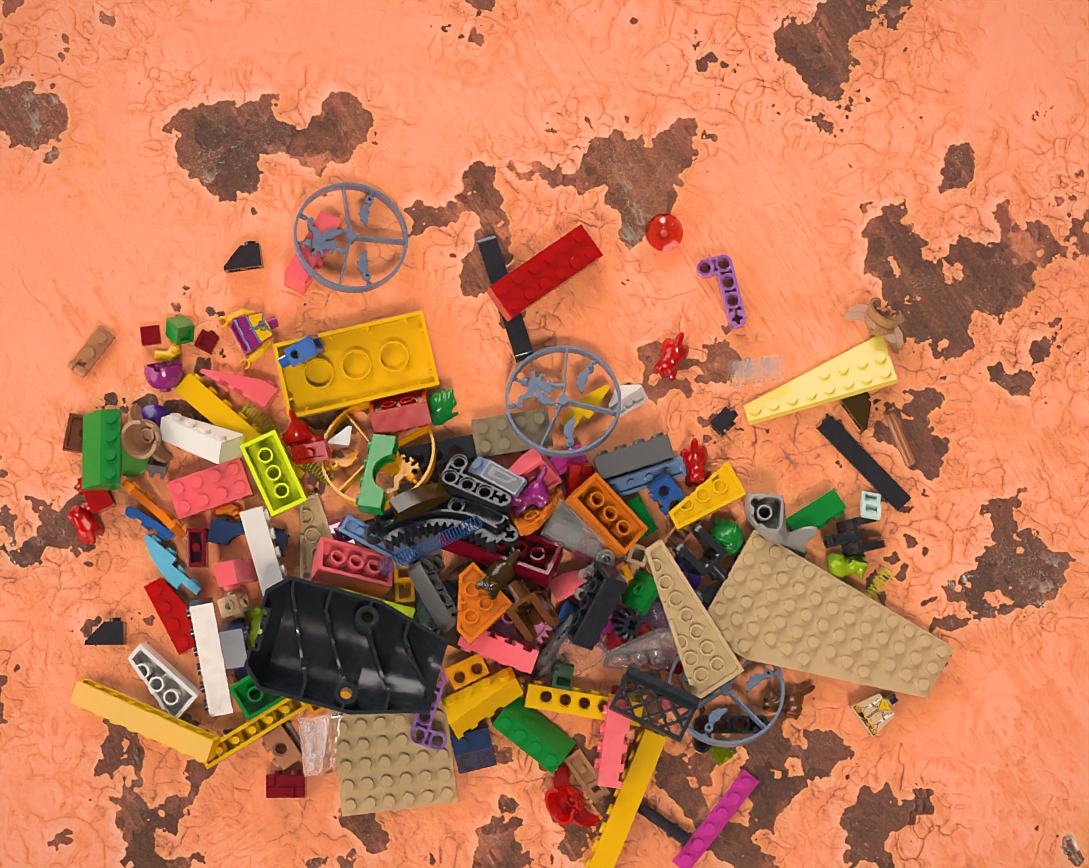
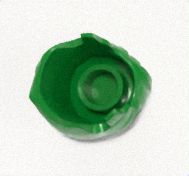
[428,389,459,426]
[710,517,745,555]

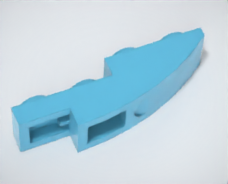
[144,534,204,595]

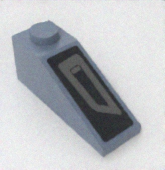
[467,456,528,497]

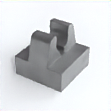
[146,456,170,480]

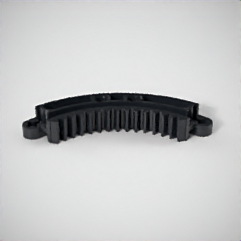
[364,498,519,553]

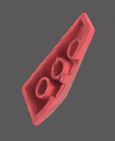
[200,369,280,411]

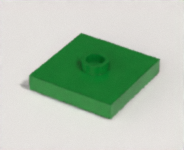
[621,569,659,616]

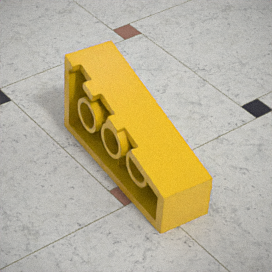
[441,666,524,740]

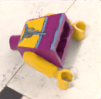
[218,309,279,370]

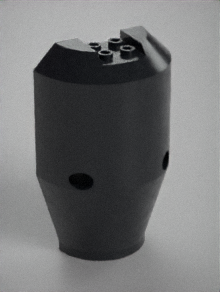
[244,576,449,715]

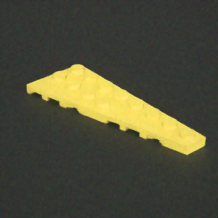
[744,336,898,425]

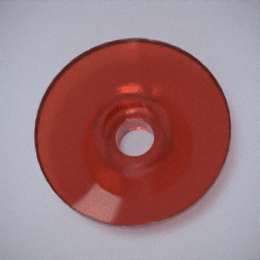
[645,213,683,251]

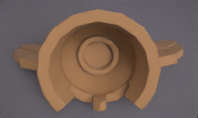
[844,297,905,355]
[121,403,173,463]

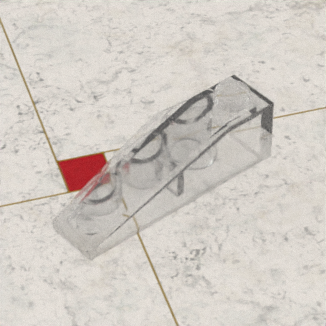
[603,627,678,672]
[530,638,609,694]

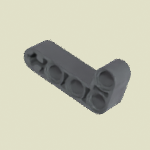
[408,556,458,632]

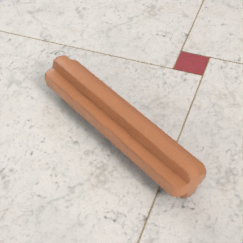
[885,412,916,467]

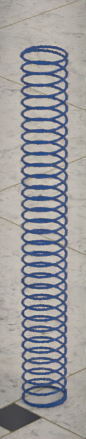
[378,516,482,575]

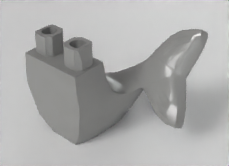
[744,493,817,559]

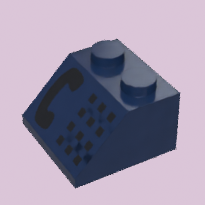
[450,727,497,774]

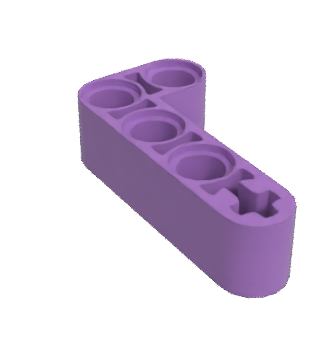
[696,255,746,330]
[410,670,447,750]

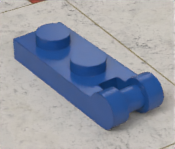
[125,506,176,541]

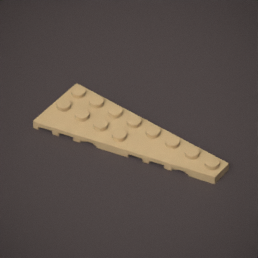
[644,539,744,699]

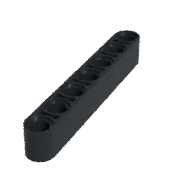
[476,233,534,363]

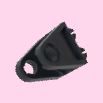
[823,517,886,556]
[672,523,729,582]

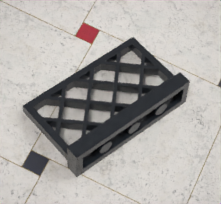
[609,665,701,743]

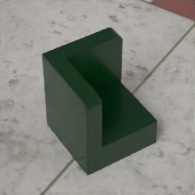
[551,661,574,691]

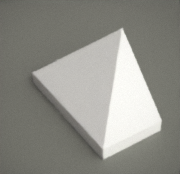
[609,385,649,418]
[328,426,352,448]

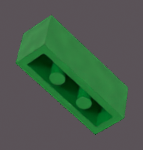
[786,489,846,532]

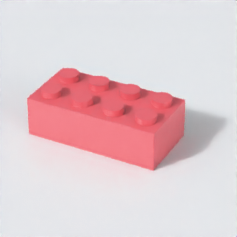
[167,457,255,520]

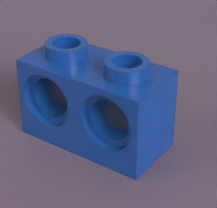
[646,472,686,516]

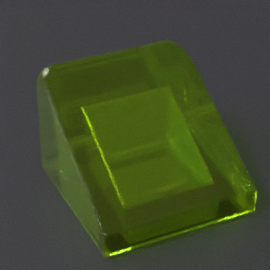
[709,740,734,766]

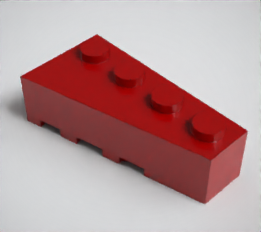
[143,577,196,655]

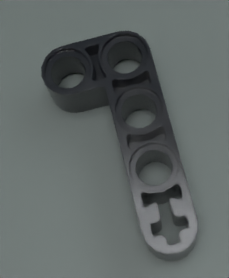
[441,454,511,516]
[692,715,769,753]

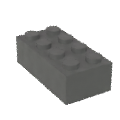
[593,432,675,480]

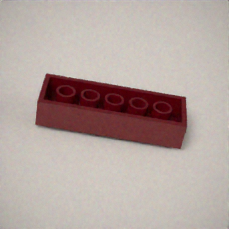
[440,510,563,587]

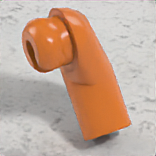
[214,503,242,520]

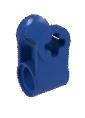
[552,599,580,636]

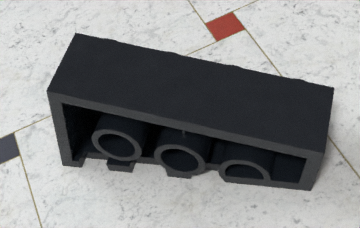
[567,560,627,650]

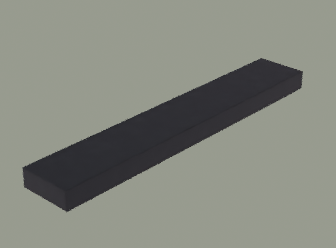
[817,416,911,511]

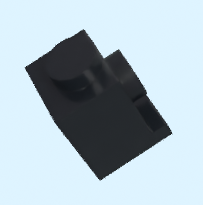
[708,406,738,438]

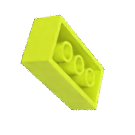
[240,430,309,518]

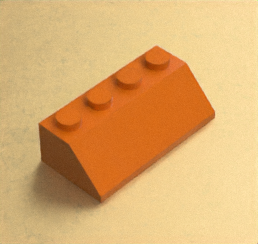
[563,472,649,559]

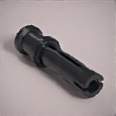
[637,802,693,848]

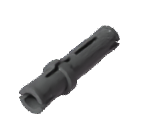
[536,613,574,666]

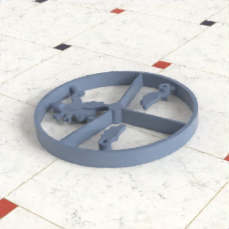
[293,183,408,293]
[505,345,621,458]
[668,655,785,747]

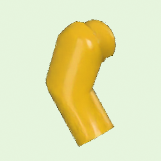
[154,343,182,361]

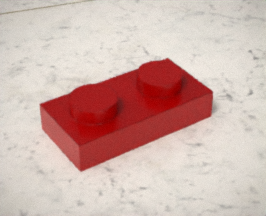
[290,439,332,465]

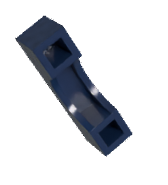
[207,516,289,557]

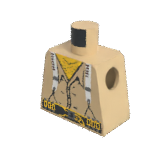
[849,693,899,737]

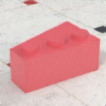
[213,558,259,592]

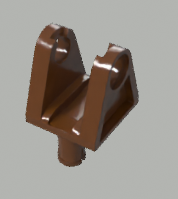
[505,580,560,643]

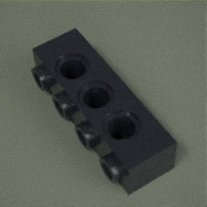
[398,434,477,474]

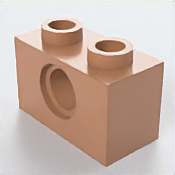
[262,724,304,770]

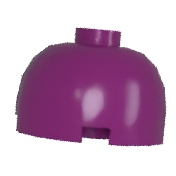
[144,361,183,392]

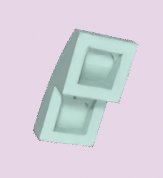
[860,491,882,521]

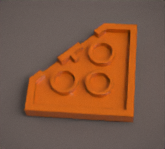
[508,485,565,536]
[457,562,513,645]

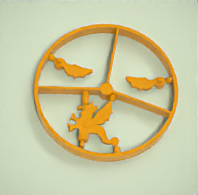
[320,403,436,509]

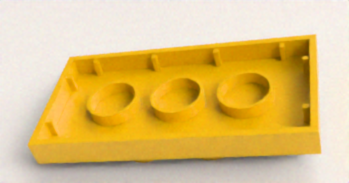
[272,310,440,420]

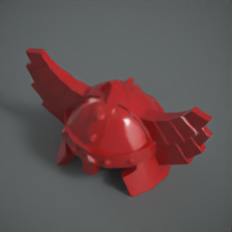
[544,764,600,828]

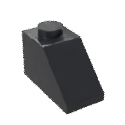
[223,241,264,274]
[85,618,127,645]

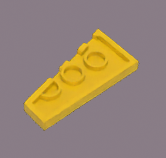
[669,461,746,531]

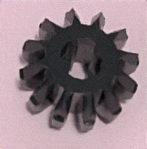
[611,607,645,641]

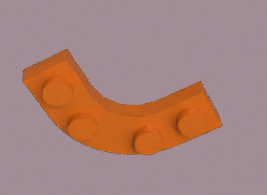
[121,479,186,539]

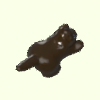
[475,549,521,600]

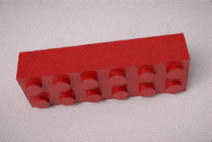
[486,224,603,322]

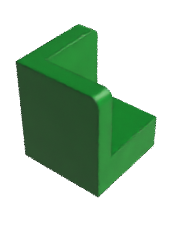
[165,315,195,345]

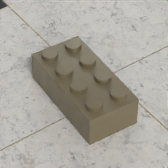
[471,408,553,458]

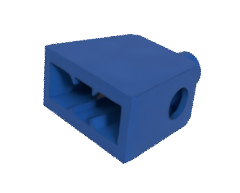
[278,335,326,369]

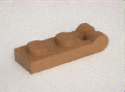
[67,325,116,379]
[564,748,610,804]

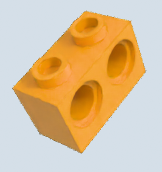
[445,653,490,690]

